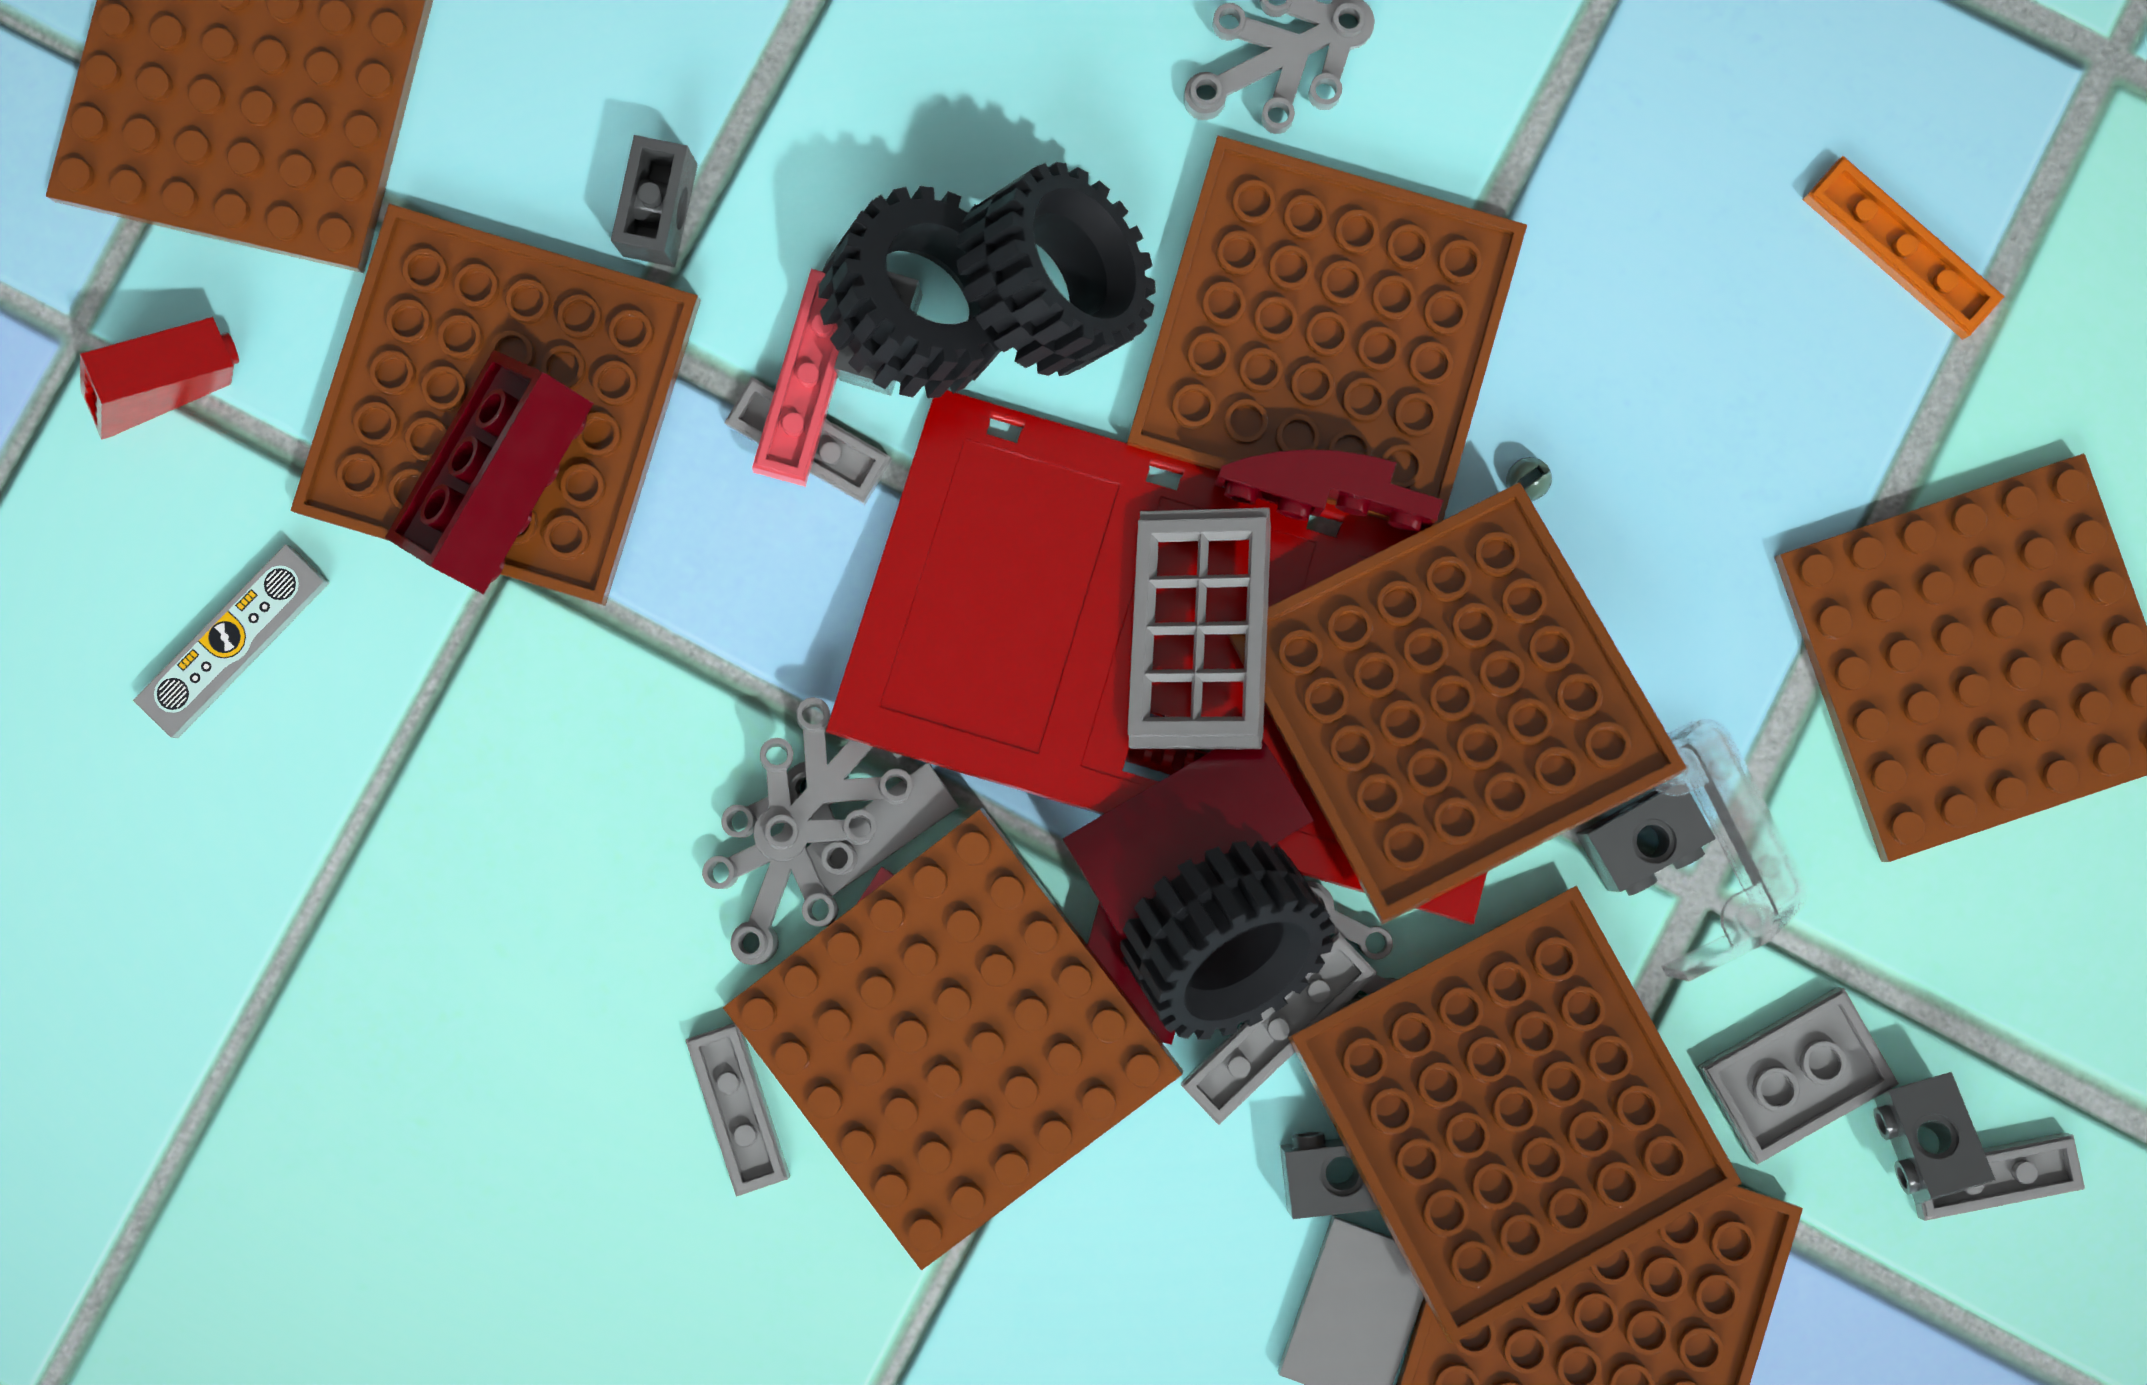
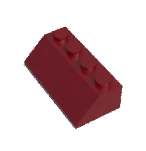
[385,350,594,595]

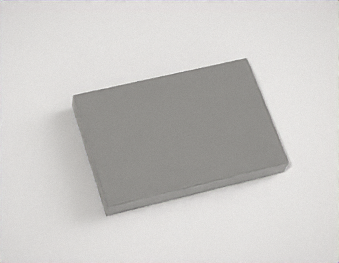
[1698,987,1899,1165]
[1277,1215,1424,1385]

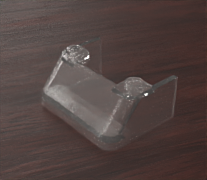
[1654,719,1808,982]

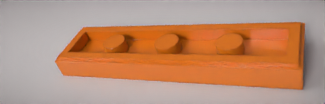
[1802,156,2005,340]

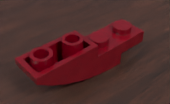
[1215,449,1443,533]

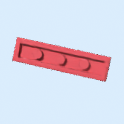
[752,269,839,487]

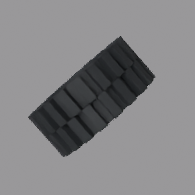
[957,162,1156,376]
[818,186,1001,398]
[1120,841,1335,1040]

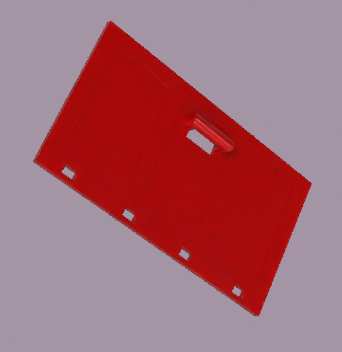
[826,390,1487,925]

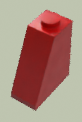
[80,317,239,440]

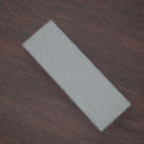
[724,377,892,505]
[806,763,960,896]
[685,1023,790,1197]
[1914,1132,2085,1221]

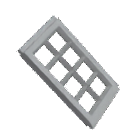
[1128,508,1271,749]

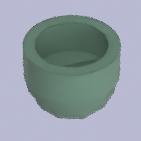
[1506,457,1552,502]

